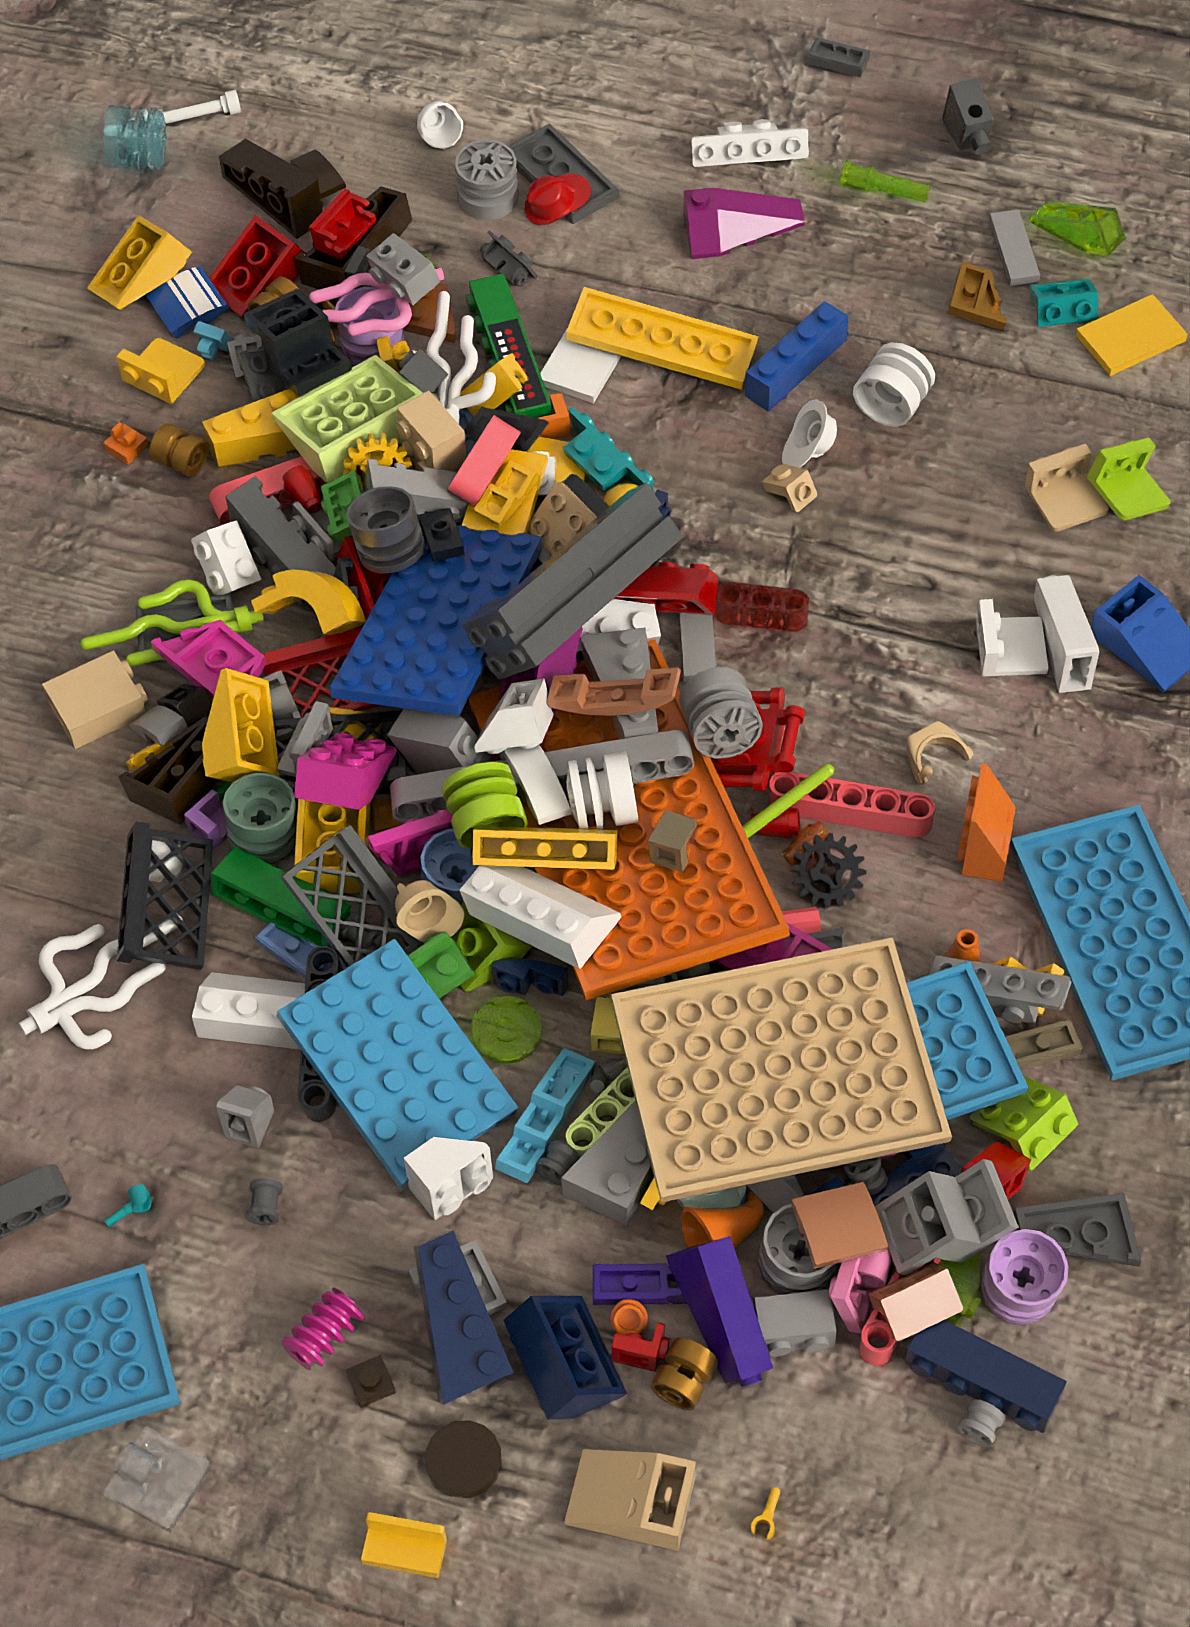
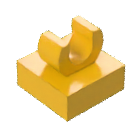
[376,336,410,373]

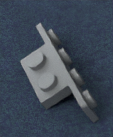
[929,956,1071,1023]

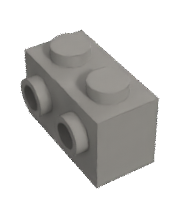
[366,233,440,305]

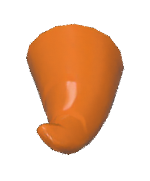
[680,1191,764,1248]

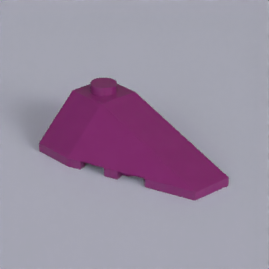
[683,188,805,259]

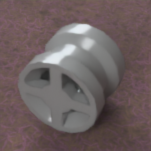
[957,1399,1006,1447]

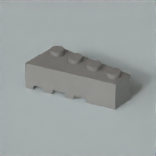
[580,627,659,739]

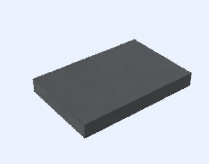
[135,594,234,665]

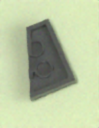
[1014,1193,1141,1267]

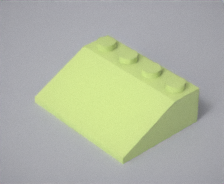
[271,355,423,483]

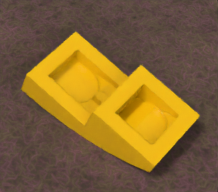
[474,459,539,526]

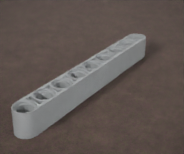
[390,730,694,823]

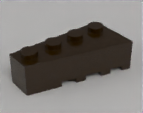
[219,138,323,239]

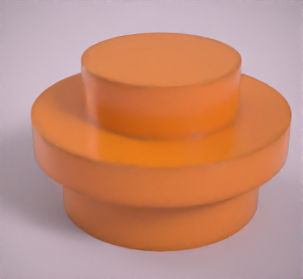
[610,1299,648,1335]

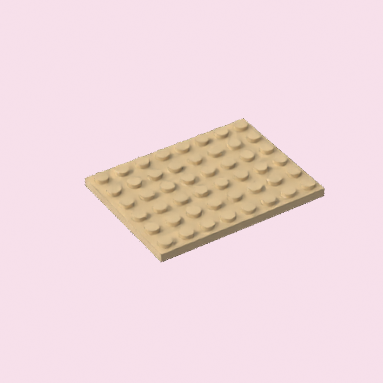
[611,937,952,1203]

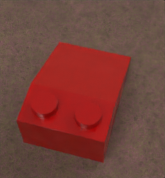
[209,215,306,318]

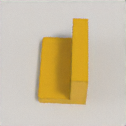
[361,1512,447,1578]

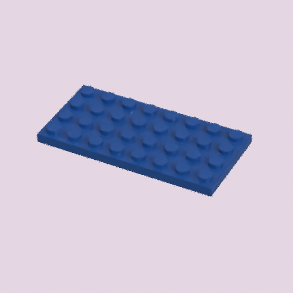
[330,526,543,716]

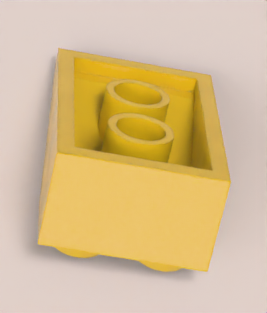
[87,215,192,310]
[202,668,280,783]

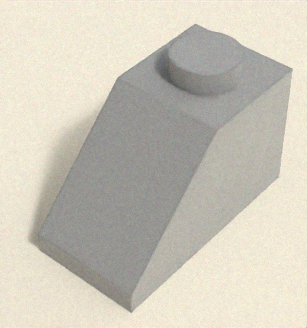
[216,1085,275,1148]

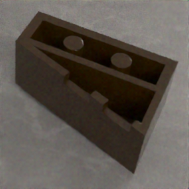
[118,717,219,825]

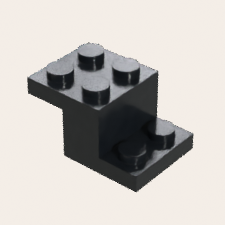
[244,289,352,396]

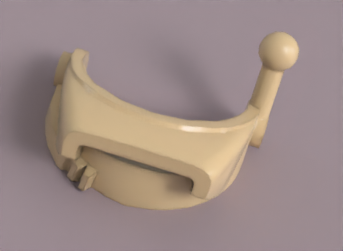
[906,721,973,784]

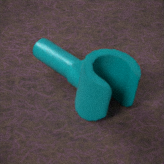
[104,1184,152,1227]

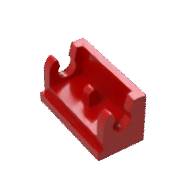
[309,188,377,259]
[960,1141,1031,1200]

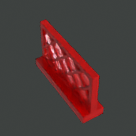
[262,627,382,718]

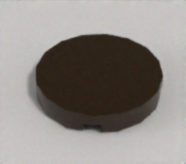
[425,1420,502,1498]

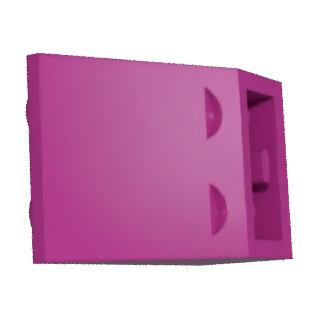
[294,733,397,810]

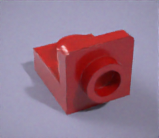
[612,1322,670,1372]

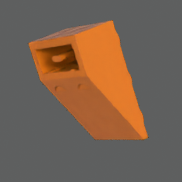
[957,763,1016,882]

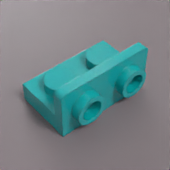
[1030,279,1098,327]

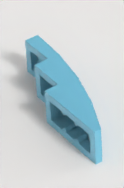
[495,1048,596,1183]

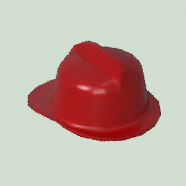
[524,174,591,225]

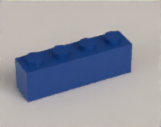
[745,301,849,411]

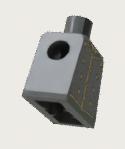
[942,78,993,155]

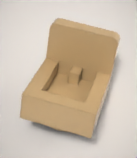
[762,464,818,512]

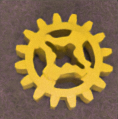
[343,433,412,492]

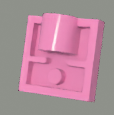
[829,1248,893,1334]

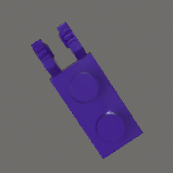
[592,1263,687,1305]

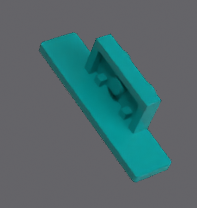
[563,407,655,494]

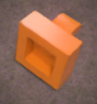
[103,422,149,465]

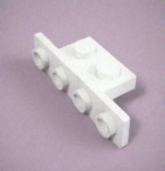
[691,119,809,167]

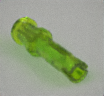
[840,160,931,203]

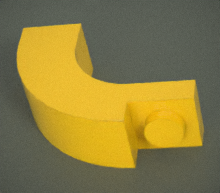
[251,569,366,635]

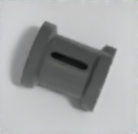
[339,912,380,957]
[246,1178,283,1225]

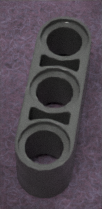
[0,1164,72,1239]

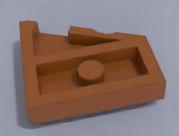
[403,283,456,343]

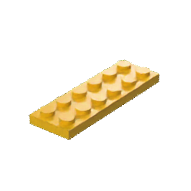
[565,287,759,390]

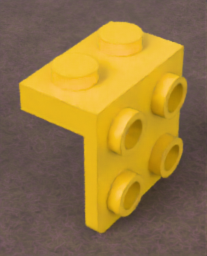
[116,338,205,405]

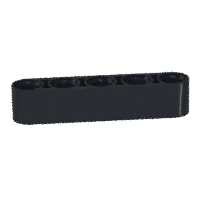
[298,946,344,1122]

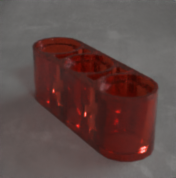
[715,582,809,632]

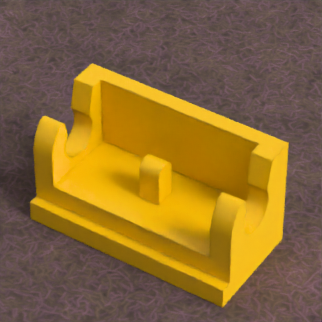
[460,353,527,417]

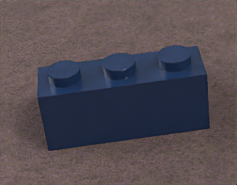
[503,1296,627,1420]

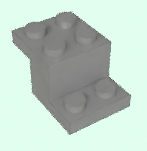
[875,1159,1019,1276]

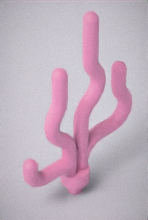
[309,268,444,336]

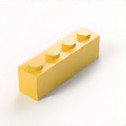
[473,826,617,870]

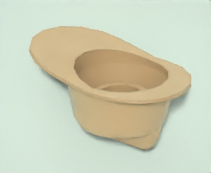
[395,880,464,942]

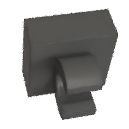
[345,246,371,288]

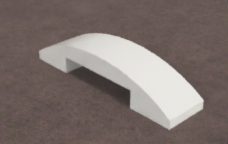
[498,745,571,825]

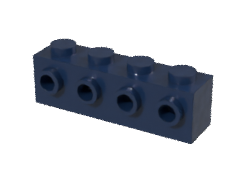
[905,1320,1067,1433]

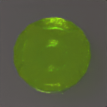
[471,996,542,1064]

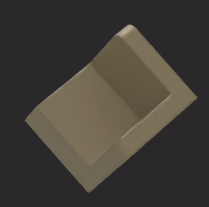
[648,810,697,873]

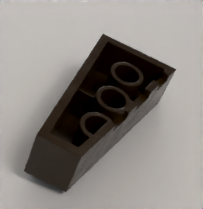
[294,186,413,290]

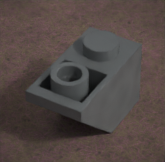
[399,348,448,393]

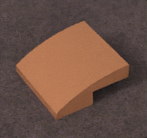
[791,1182,889,1269]

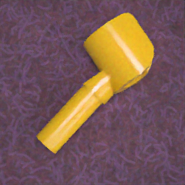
[751,1487,781,1540]

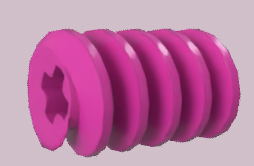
[281,1287,365,1370]

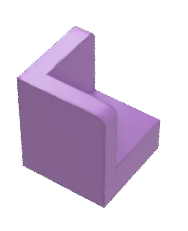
[184,790,227,850]

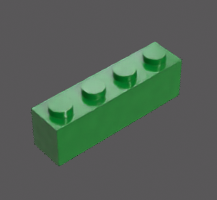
[211,847,351,948]

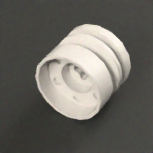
[853,342,935,427]
[566,751,639,829]

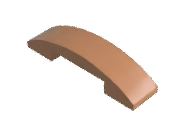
[546,667,681,716]

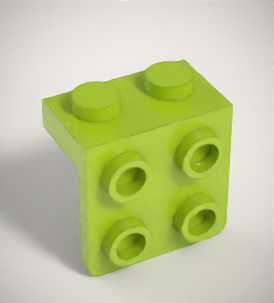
[1087,437,1171,520]
[970,1076,1079,1172]

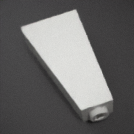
[1034,575,1100,693]

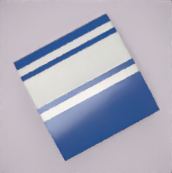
[145,266,230,339]

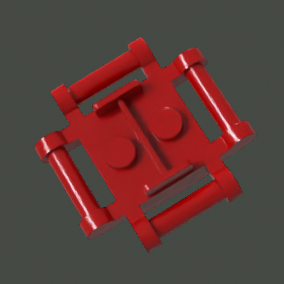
[710,687,805,791]

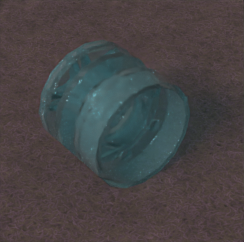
[103,105,167,170]

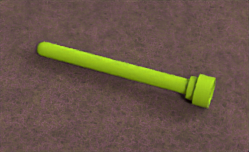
[742,763,835,838]

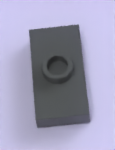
[807,37,870,77]

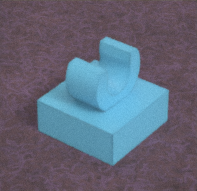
[193,321,232,361]

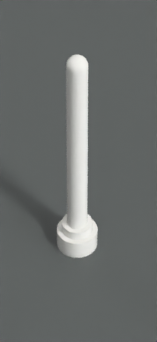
[104,90,242,136]

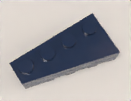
[414,1231,514,1405]

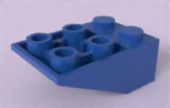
[1091,575,1190,693]

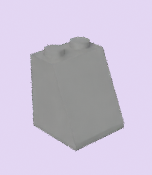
[387,708,494,775]

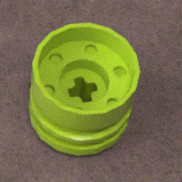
[441,762,528,850]

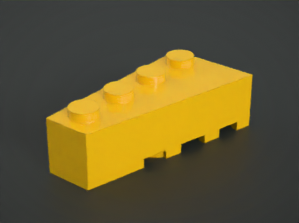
[202,389,306,467]

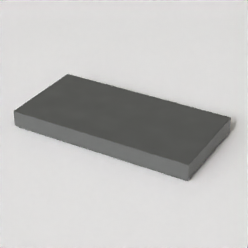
[508,123,620,224]

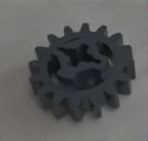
[790,833,866,909]

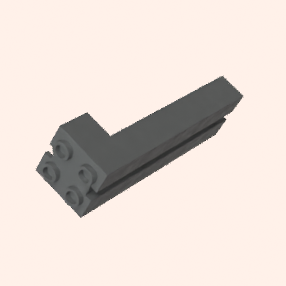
[462,483,683,680]

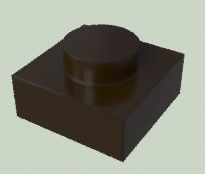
[346,1355,396,1408]

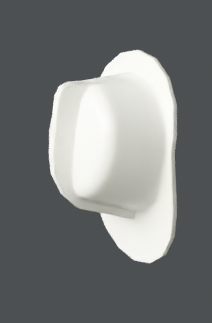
[782,399,837,468]

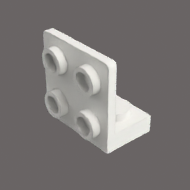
[976,599,1048,676]

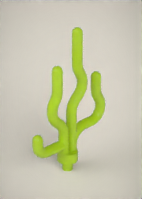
[80,579,264,666]

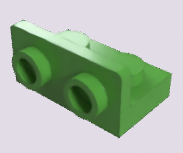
[321,470,364,544]
[406,931,475,999]

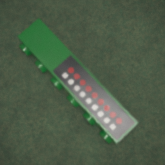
[465,273,552,418]

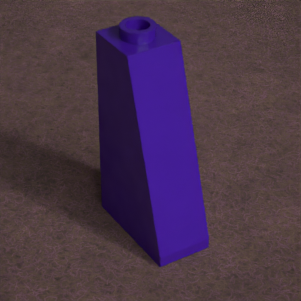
[666,1236,773,1387]

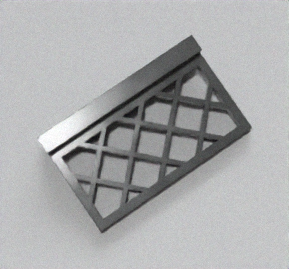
[280,825,424,968]

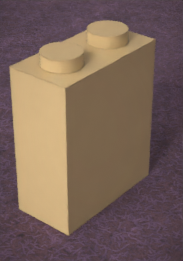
[42,650,148,749]

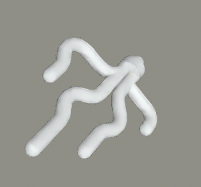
[412,291,496,424]
[18,915,183,1050]

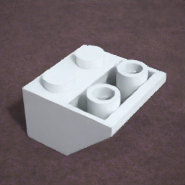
[474,678,554,754]
[404,1137,493,1220]

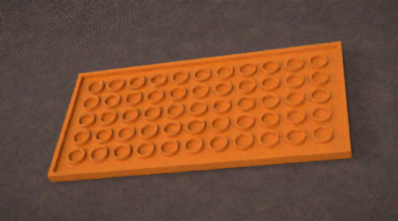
[468,640,790,1001]

